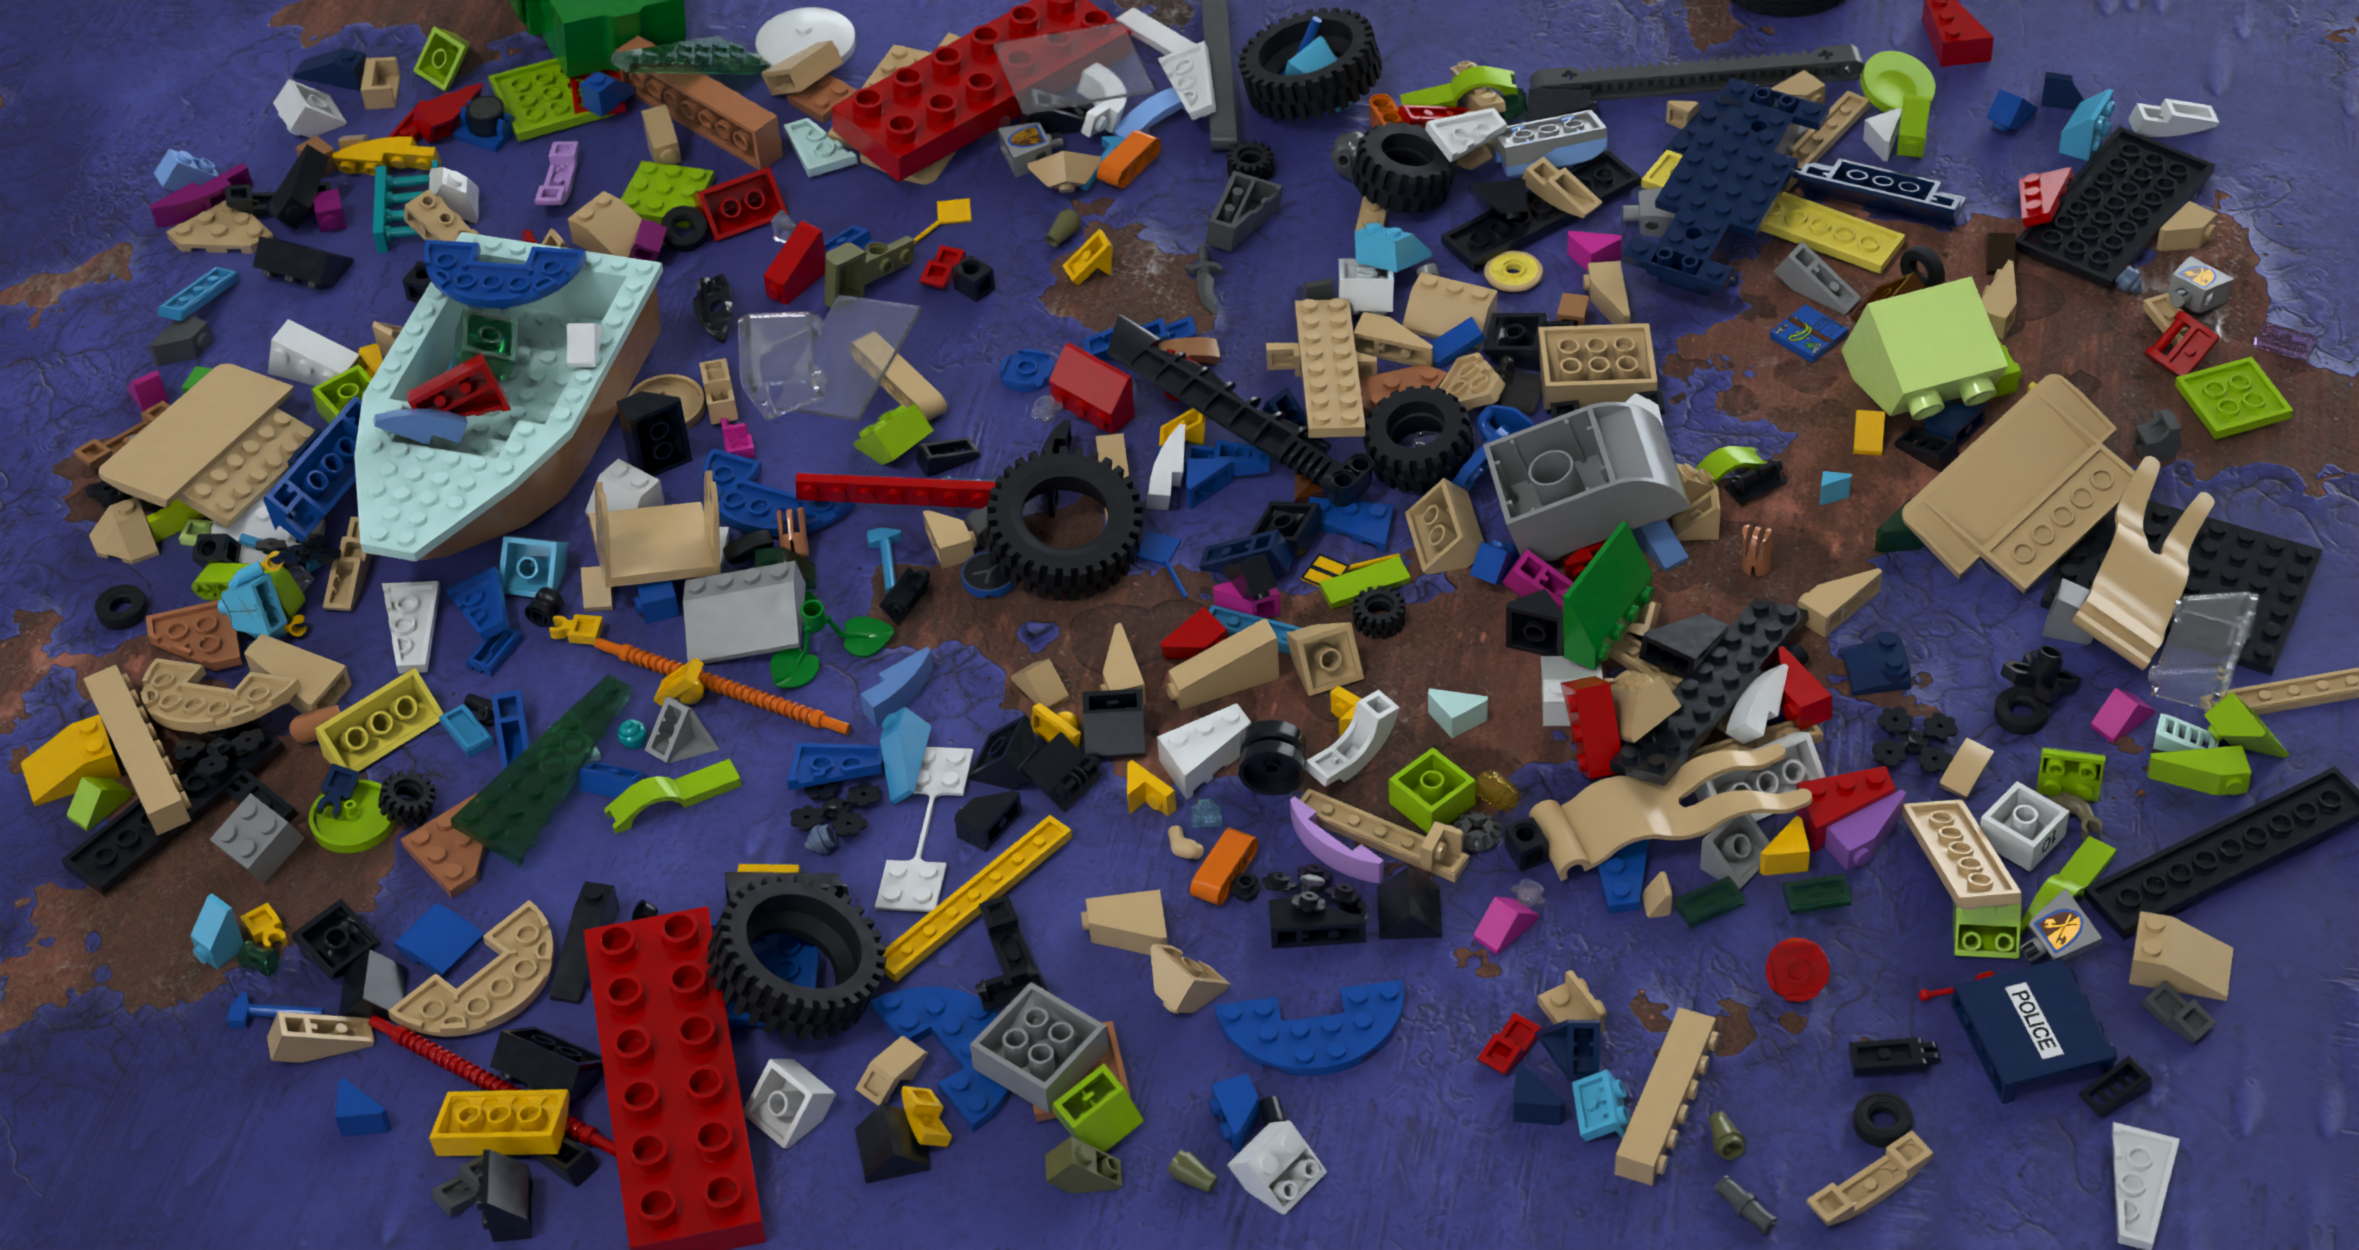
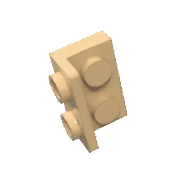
[1538,970,1607,1034]

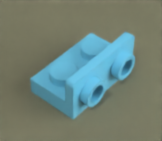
[1572,1069,1631,1142]

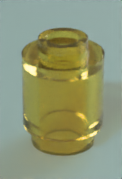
[1476,769,1521,812]

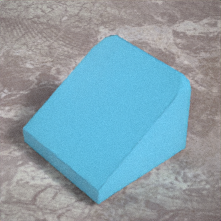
[1819,471,1852,505]

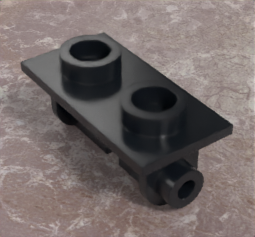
[1724,459,1787,505]
[879,567,930,625]
[975,964,1044,1011]

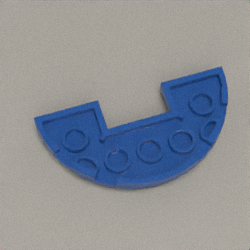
[424,240,587,309]
[702,448,857,537]
[1214,979,1404,1076]
[870,986,1010,1132]

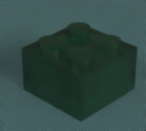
[453,308,518,382]

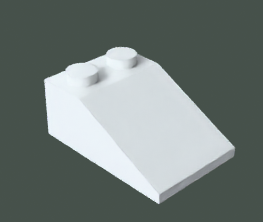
[1338,258,1394,315]
[1541,656,1603,726]

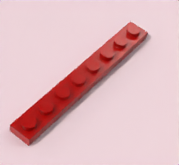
[795,473,995,509]

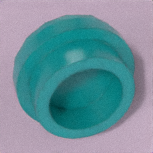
[617,719,647,749]

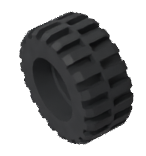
[1352,122,1457,214]
[1363,385,1474,494]

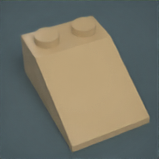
[568,191,665,258]
[2129,911,2233,1001]

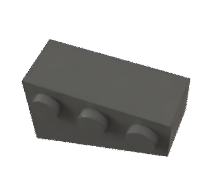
[1206,171,1283,252]

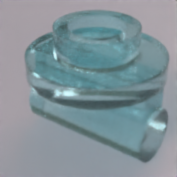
[1190,799,1222,828]

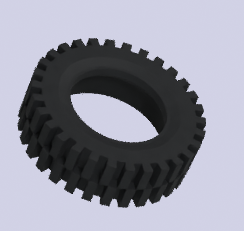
[1238,7,1383,121]
[986,446,1143,601]
[707,875,886,1041]

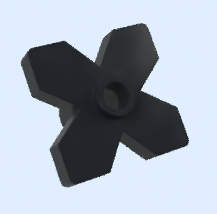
[2000,645,2082,703]

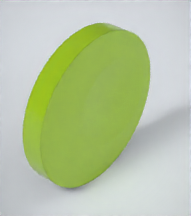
[1860,51,1936,112]
[309,780,396,853]

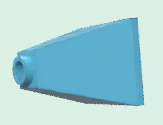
[1284,36,1353,112]

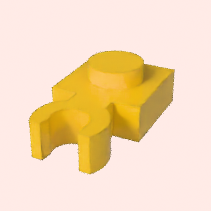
[549,614,604,645]
[240,902,288,954]

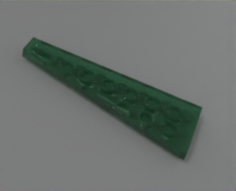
[610,36,771,74]
[450,674,632,866]

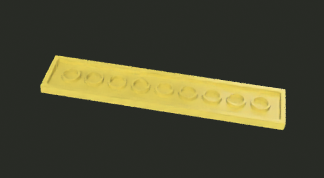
[1641,150,1905,274]

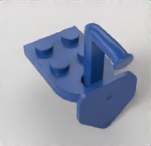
[1452,404,1535,492]

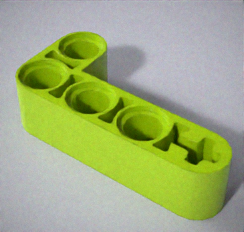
[191,563,305,623]

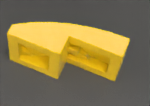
[901,1086,952,1147]

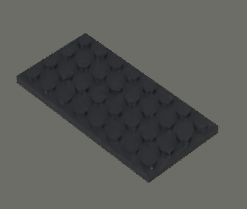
[2015,126,2215,290]

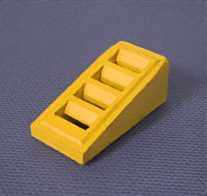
[358,343,383,378]

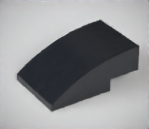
[1483,313,1575,372]

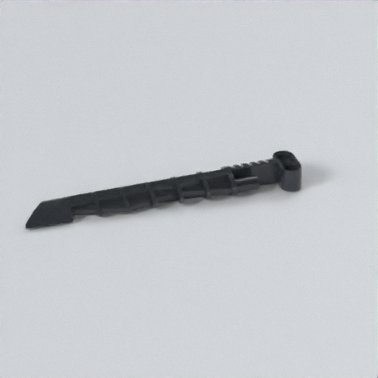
[1107,314,1373,507]

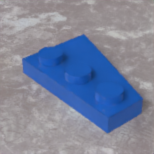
[1308,497,1394,553]
[445,566,509,640]
[787,743,884,790]
[1596,839,1650,914]

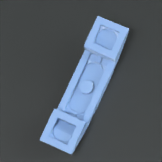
[1113,87,1187,138]

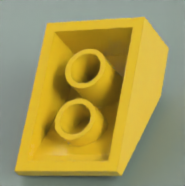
[21,714,122,807]

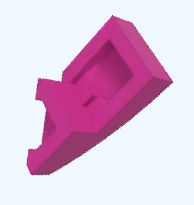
[720,418,755,458]

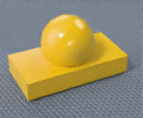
[653,658,704,707]
[1031,703,1081,750]

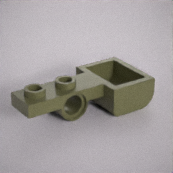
[824,236,914,311]

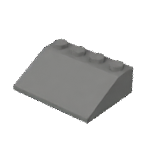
[683,561,806,664]

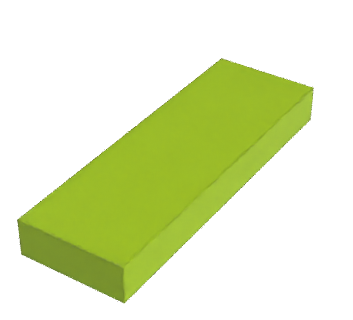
[1319,556,1411,610]

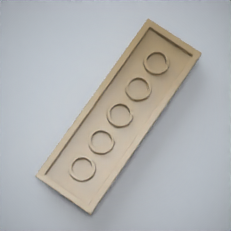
[1902,799,2022,910]

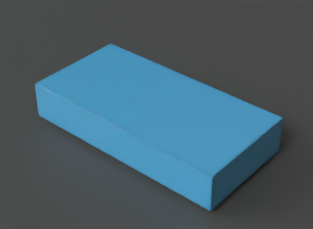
[439,704,495,758]

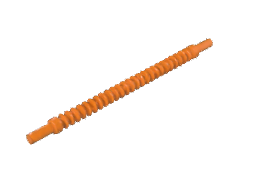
[594,637,852,735]

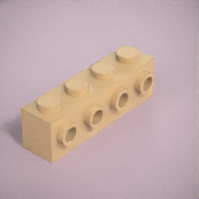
[404,189,479,241]

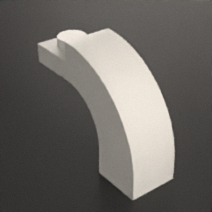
[1077,64,1126,137]
[1305,690,1400,787]

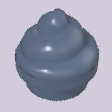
[2115,266,2143,293]
[804,824,837,854]

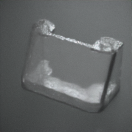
[738,311,827,421]
[2147,591,2260,711]

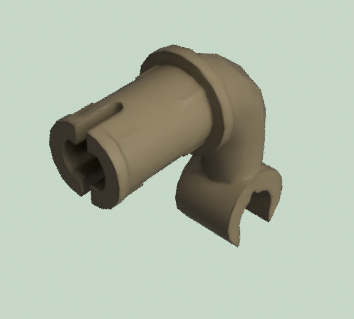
[2046,791,2103,841]

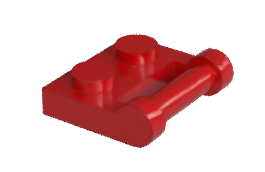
[2144,310,2220,377]

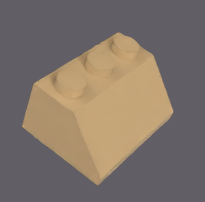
[1402,272,1498,349]
[1405,478,1484,575]
[1611,670,1681,743]

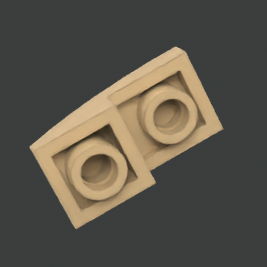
[1939,738,1994,800]

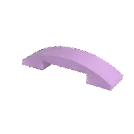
[535,141,579,205]
[1290,796,1384,884]

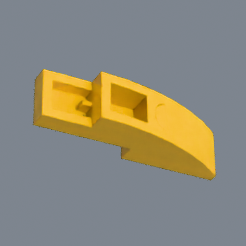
[332,137,442,176]

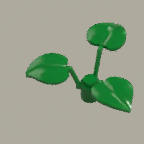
[770,590,895,689]

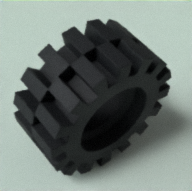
[1227,140,1274,181]
[1353,586,1406,640]
[378,770,436,827]

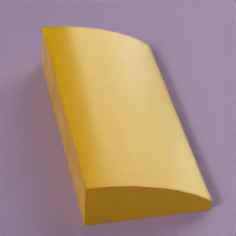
[429,1089,570,1156]

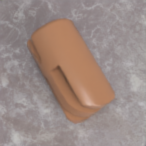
[776,507,809,562]
[1742,525,1772,577]
[289,705,340,743]

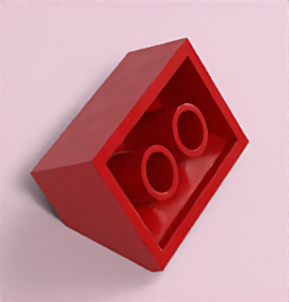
[692,166,788,242]
[1049,342,1135,434]

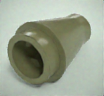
[1045,209,1082,247]
[1708,1112,1746,1160]
[1168,1149,1219,1194]

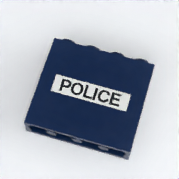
[1951,958,2117,1104]

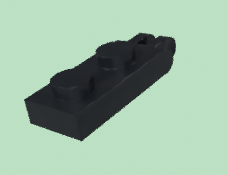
[1848,1037,1941,1076]

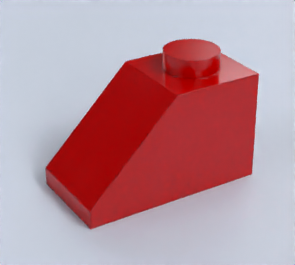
[1160,606,1228,660]

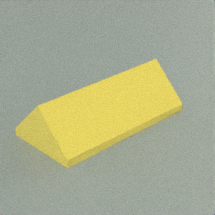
[315,667,444,772]

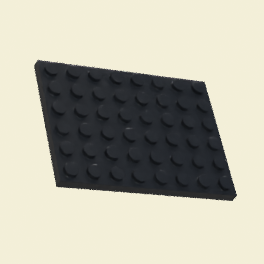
[2040,500,2322,676]

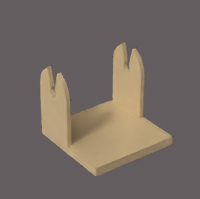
[588,470,720,588]

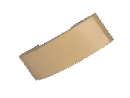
[1807,1131,1934,1226]

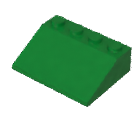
[1563,521,1655,670]

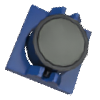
[453,95,515,153]

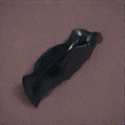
[693,273,733,344]

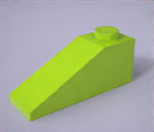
[2147,745,2252,796]

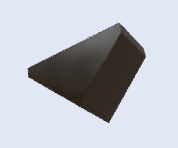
[1985,232,2016,275]

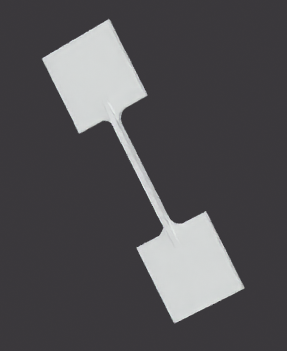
[875,747,974,912]

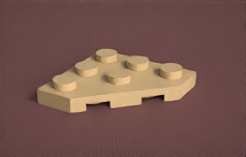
[166,200,274,254]
[1439,352,1505,411]

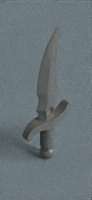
[1184,244,1223,315]

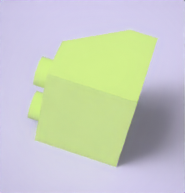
[1841,276,2008,420]

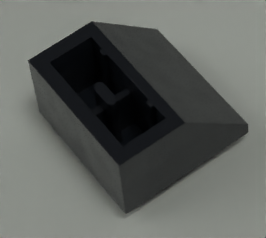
[1083,688,1146,760]
[476,1149,534,1242]

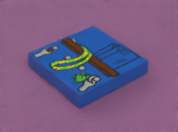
[1770,304,1848,363]

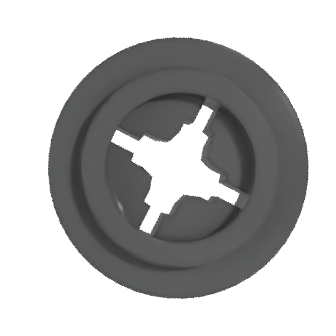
[1453,810,1502,851]

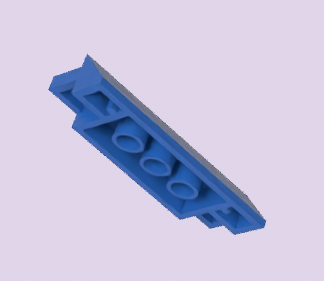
[263,396,362,543]

